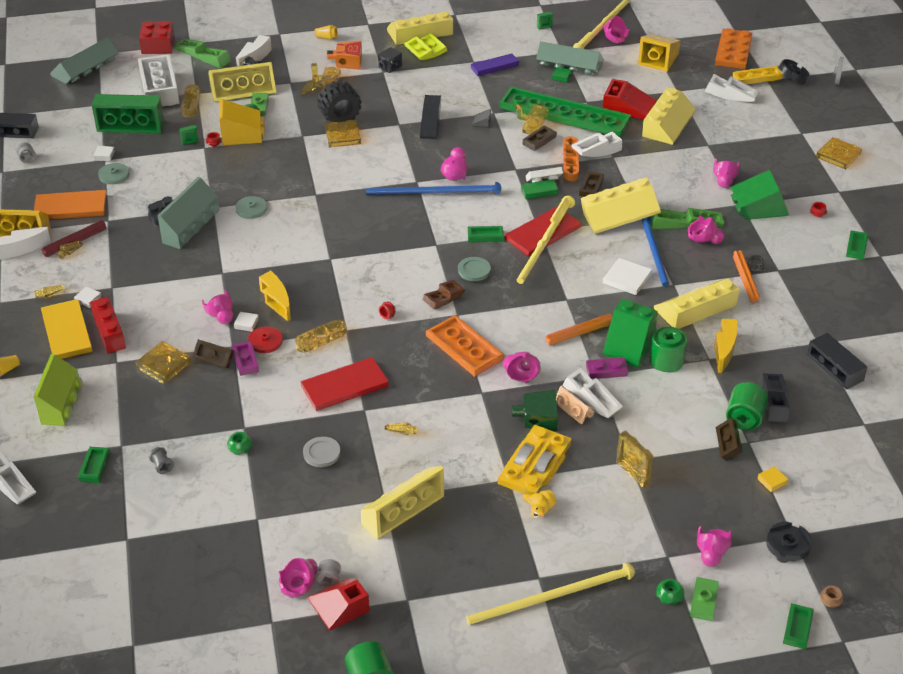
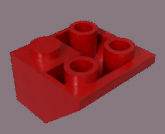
[308,578,370,631]

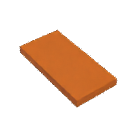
[34,190,107,220]
[426,315,504,377]

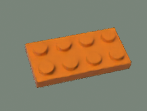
[715,28,753,69]

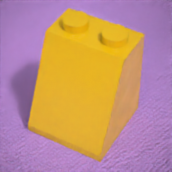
[638,34,681,72]
[219,99,265,145]

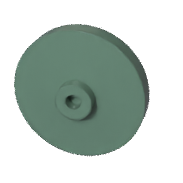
[98,163,129,184]
[236,196,267,219]
[458,257,491,281]

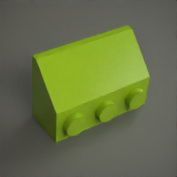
[33,354,82,426]

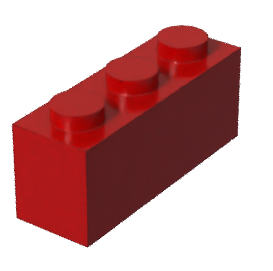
[90,297,126,354]

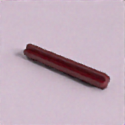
[41,220,107,257]

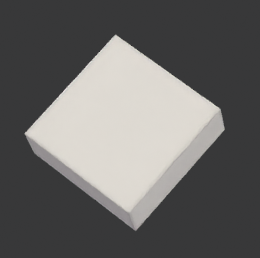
[93,146,115,161]
[74,287,101,308]
[234,312,259,332]

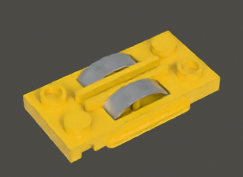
[498,425,572,495]

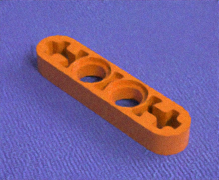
[563,136,579,181]

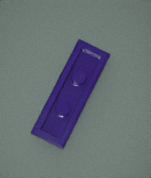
[471,53,519,76]

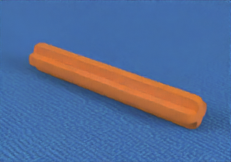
[733,250,760,303]
[545,314,612,345]

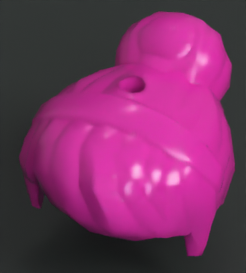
[604,16,629,44]
[441,147,468,181]
[713,158,740,188]
[687,215,725,244]
[202,290,234,325]
[503,351,541,383]
[697,526,732,567]
[279,558,318,598]

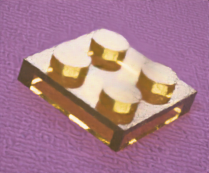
[324,120,361,148]
[816,137,862,170]
[135,341,191,383]
[616,430,653,488]

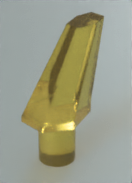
[300,75,319,94]
[58,241,83,259]
[34,284,63,298]
[384,422,417,436]

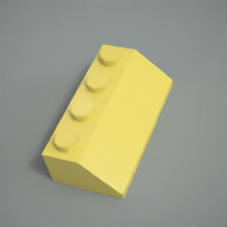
[387,12,453,45]
[208,62,277,102]
[642,87,696,145]
[581,177,661,234]
[654,278,739,329]
[361,466,444,539]

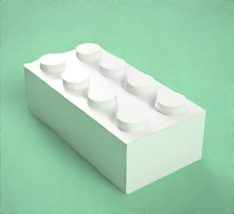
[138,54,179,106]

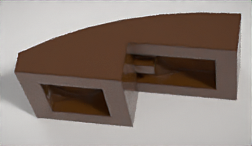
[423,280,465,310]

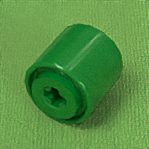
[650,326,687,373]
[726,382,768,431]
[344,641,394,674]

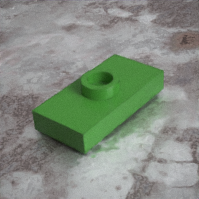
[251,93,269,116]
[690,577,719,621]

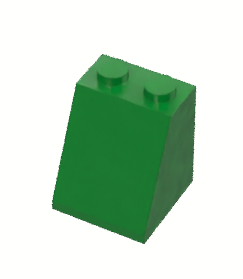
[731,170,789,220]
[603,298,658,368]

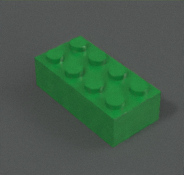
[92,94,165,134]

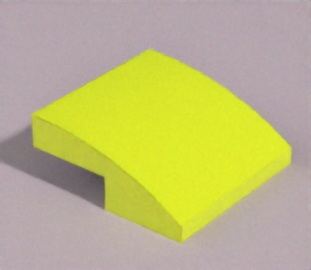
[404,33,447,60]

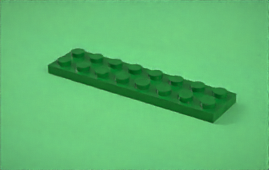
[499,86,631,137]

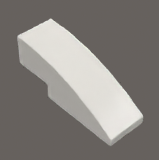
[236,35,272,67]
[705,74,758,102]
[572,132,622,157]
[0,227,51,260]
[563,368,623,418]
[0,451,36,505]

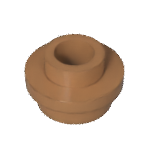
[820,586,844,608]

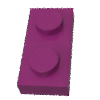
[232,341,259,376]
[586,357,628,379]

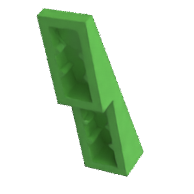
[174,39,231,69]
[650,207,724,229]

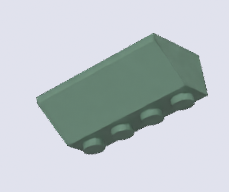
[50,37,119,84]
[536,41,604,75]
[158,177,219,249]

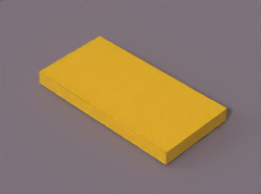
[41,299,92,359]

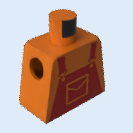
[327,41,362,70]

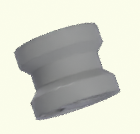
[16,142,36,163]
[317,559,341,587]

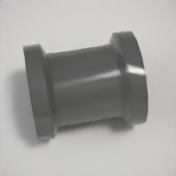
[148,447,174,474]

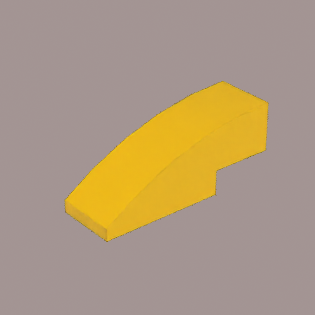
[259,270,291,321]
[714,319,738,373]

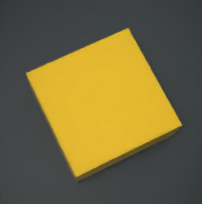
[758,466,788,492]

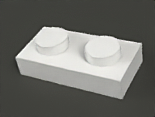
[526,167,563,182]

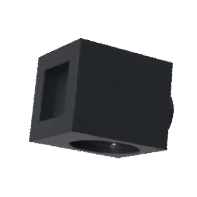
[378,47,402,73]

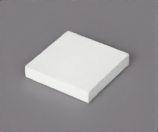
[603,258,652,295]

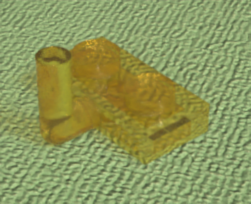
[311,63,341,90]
[516,104,549,135]

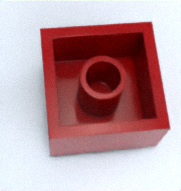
[139,21,175,54]

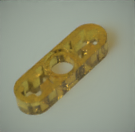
[181,85,200,117]
[295,319,346,353]

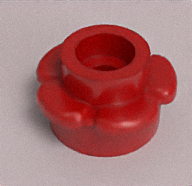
[206,132,222,147]
[810,202,827,217]
[379,301,396,319]

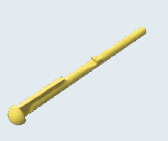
[573,0,631,49]
[517,196,575,284]
[467,563,635,625]

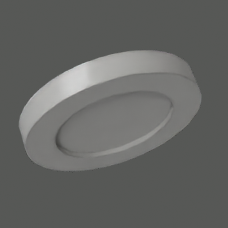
[834,57,844,85]
[303,437,341,467]

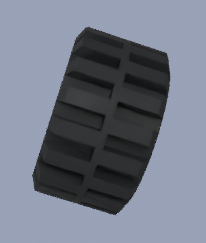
[317,80,362,126]

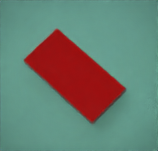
[505,207,581,257]
[301,357,389,411]

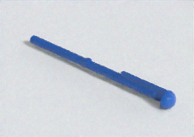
[366,182,502,195]
[641,216,669,287]

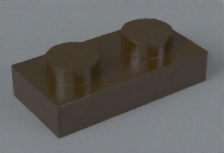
[522,125,557,151]
[579,171,604,197]
[192,339,235,369]
[715,417,742,461]

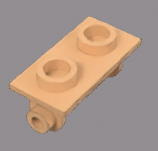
[556,386,594,424]

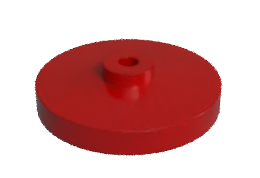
[248,327,283,353]

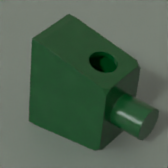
[512,390,558,431]

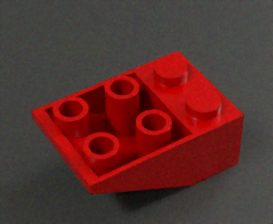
[603,79,657,120]

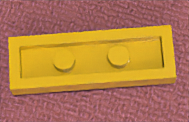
[732,66,783,84]

